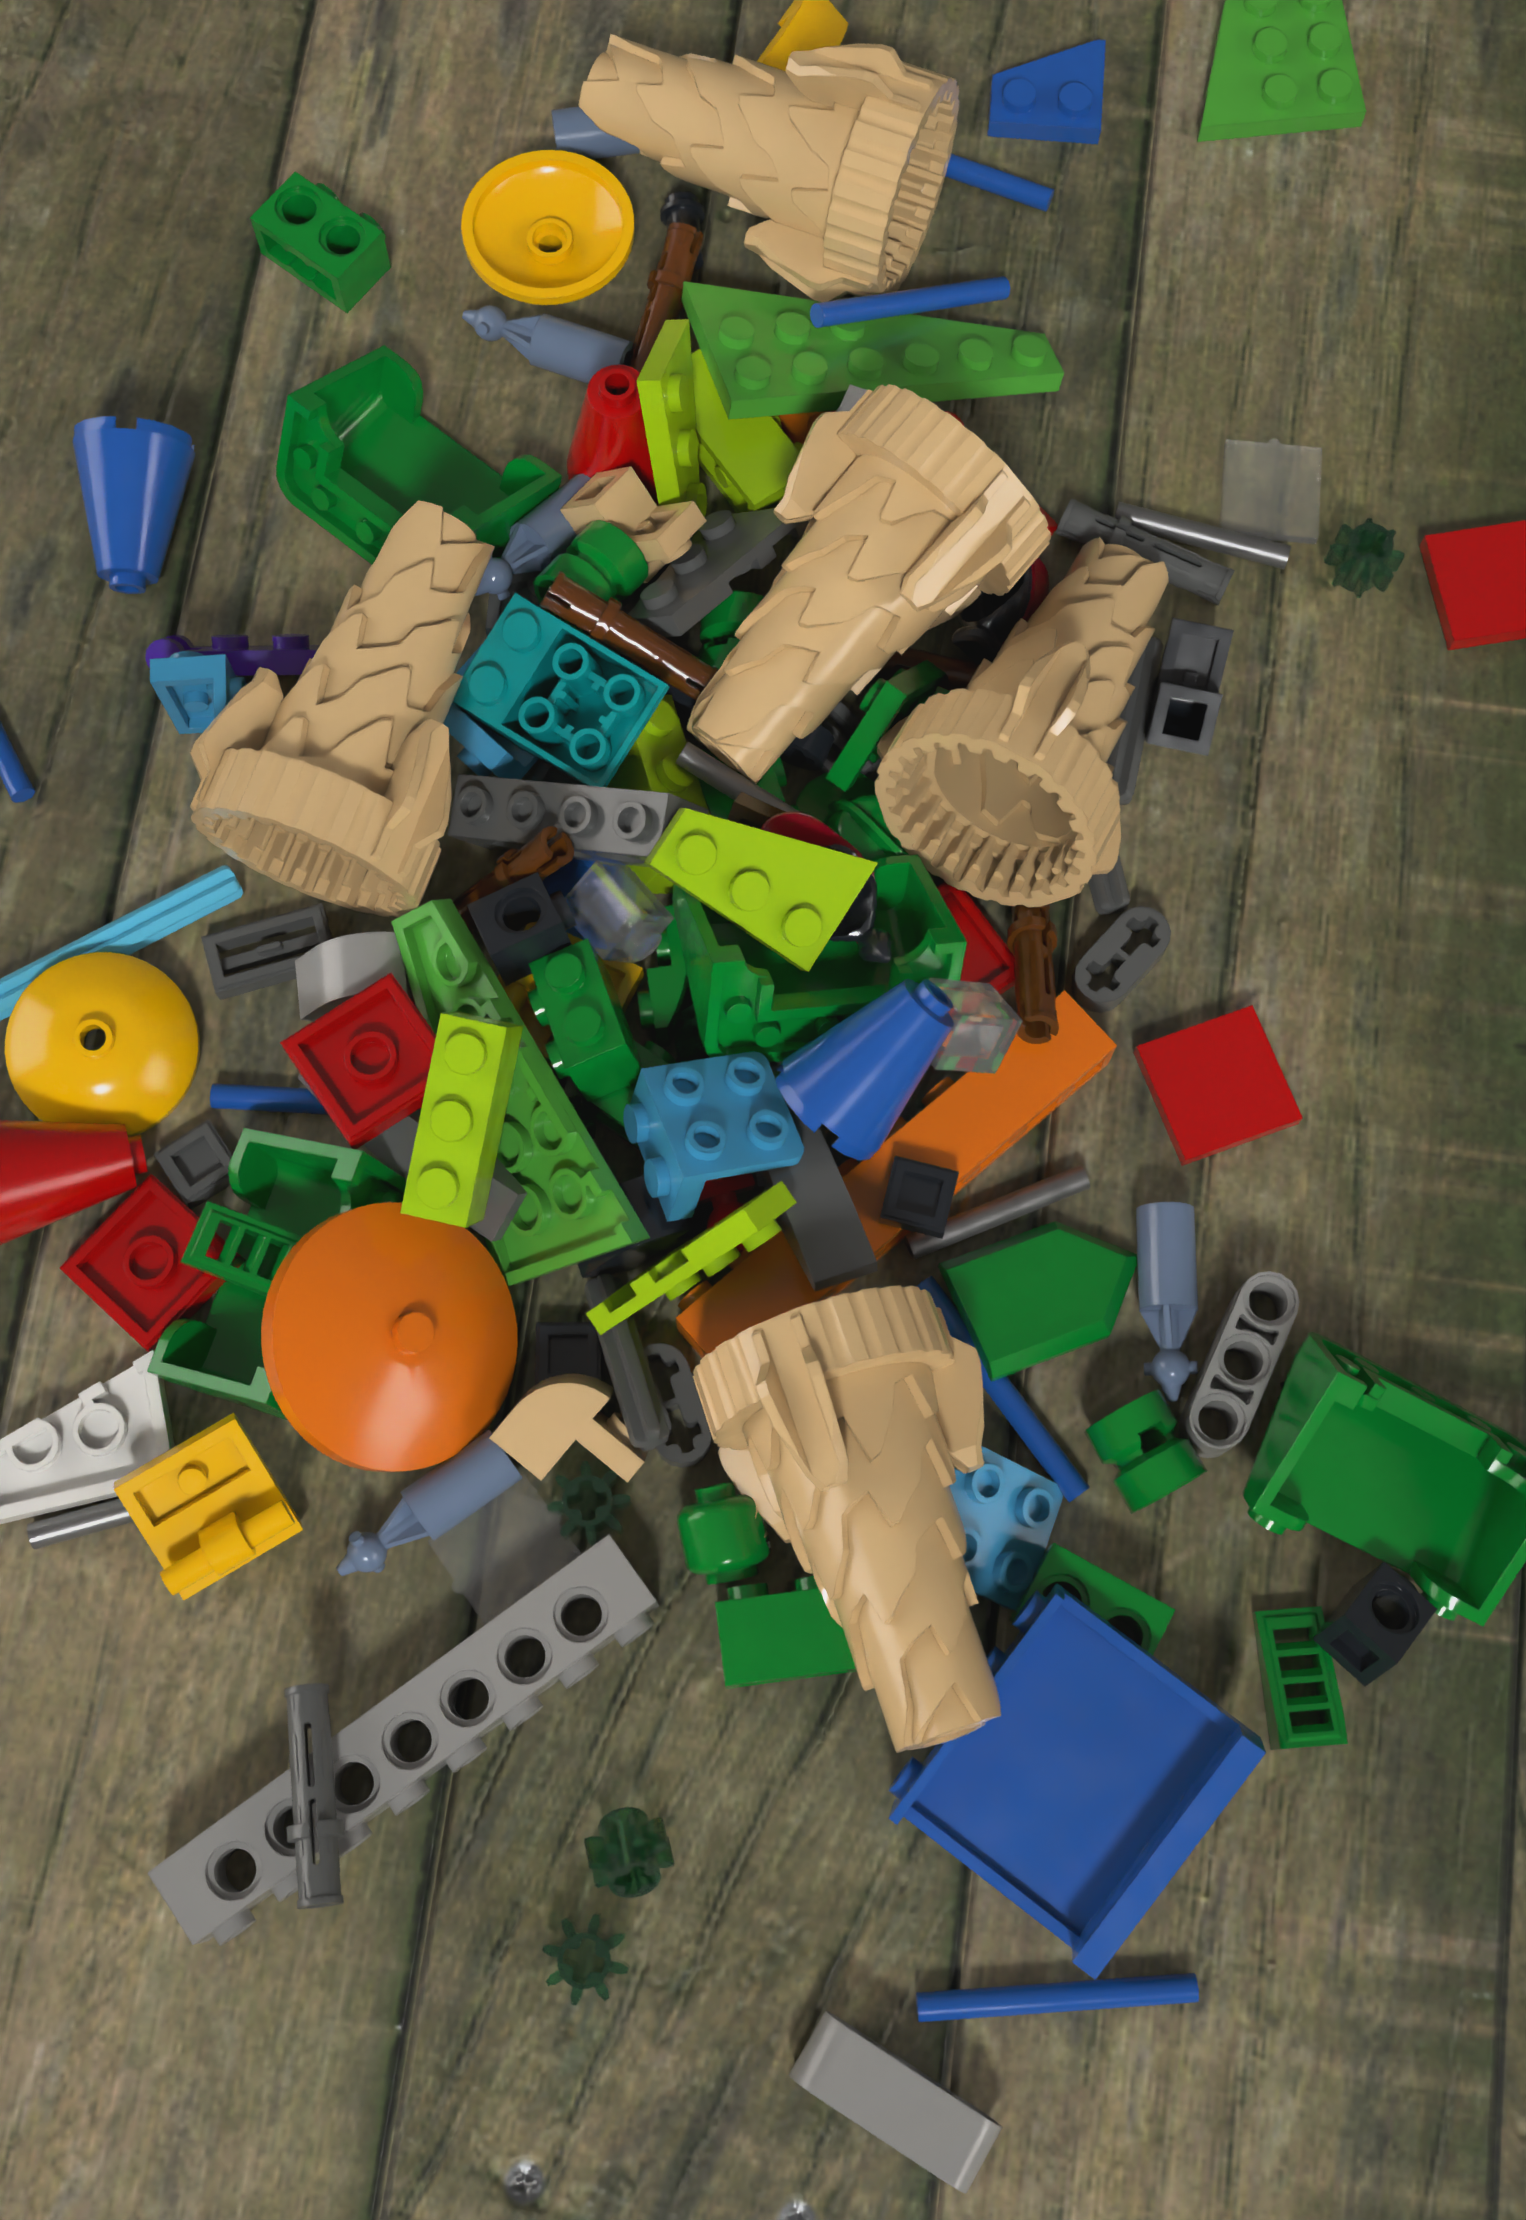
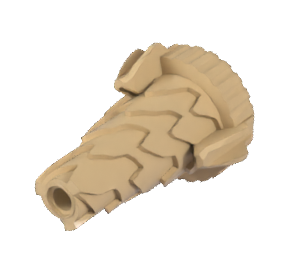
[579,34,959,302]
[686,384,1051,784]
[190,500,495,917]
[874,537,1168,907]
[693,1285,1001,1753]

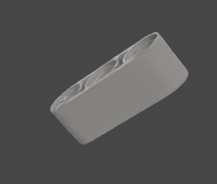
[1178,1271,1300,1459]
[789,2011,1003,2194]

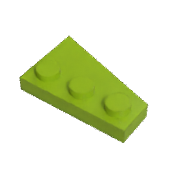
[637,319,707,539]
[585,1180,797,1335]

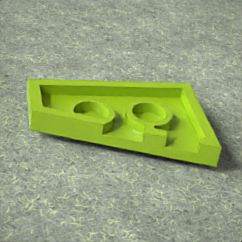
[644,808,878,972]

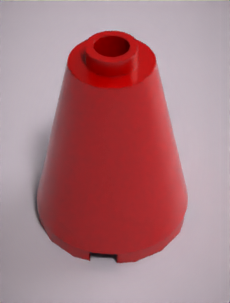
[567,364,659,506]
[0,1120,148,1245]

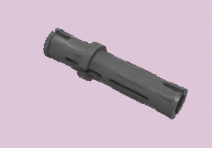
[1056,498,1235,606]
[284,1683,345,1909]

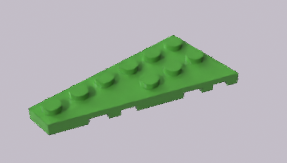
[1197,0,1366,142]
[681,281,1064,420]
[391,899,650,1287]

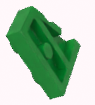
[825,660,946,792]

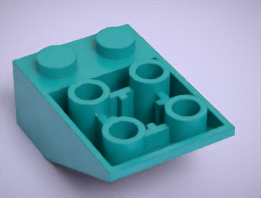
[453,593,670,787]

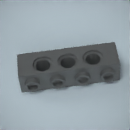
[447,774,708,867]

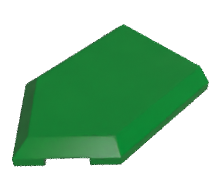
[938,1221,1137,1382]

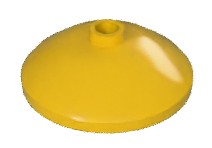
[461,150,635,305]
[5,952,200,1137]

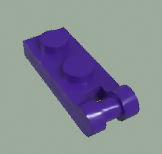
[145,634,320,676]

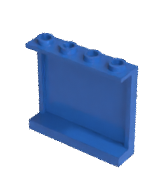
[888,1583,1266,1980]

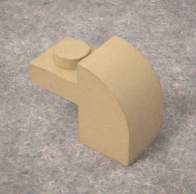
[560,467,707,583]
[490,1374,648,1483]

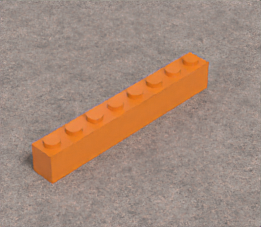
[675,990,1117,1358]

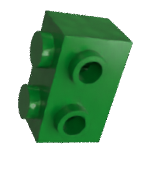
[527,938,644,1102]
[715,1576,857,1689]

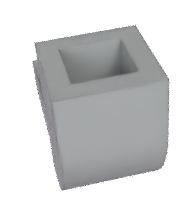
[295,931,417,1021]

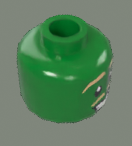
[677,1482,771,1585]

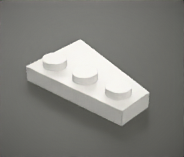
[0,1350,175,1524]

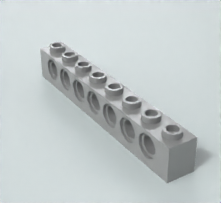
[147,1534,659,1946]

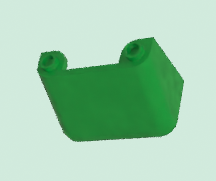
[276,345,562,565]
[672,854,967,1062]
[147,1128,406,1420]
[1242,1332,1526,1626]

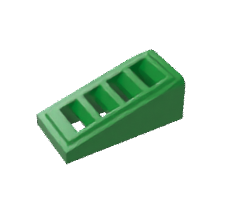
[180,1201,303,1297]
[1252,1606,1348,1750]

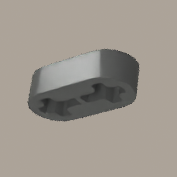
[1071,906,1171,1013]
[643,1343,712,1468]

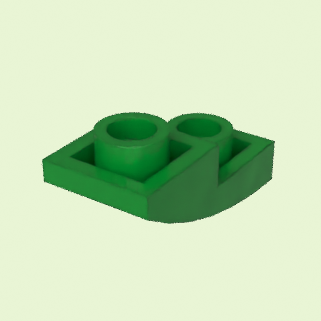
[637,905,689,1047]

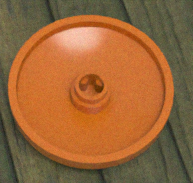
[261,1202,518,1472]

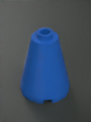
[72,416,195,594]
[775,979,954,1160]

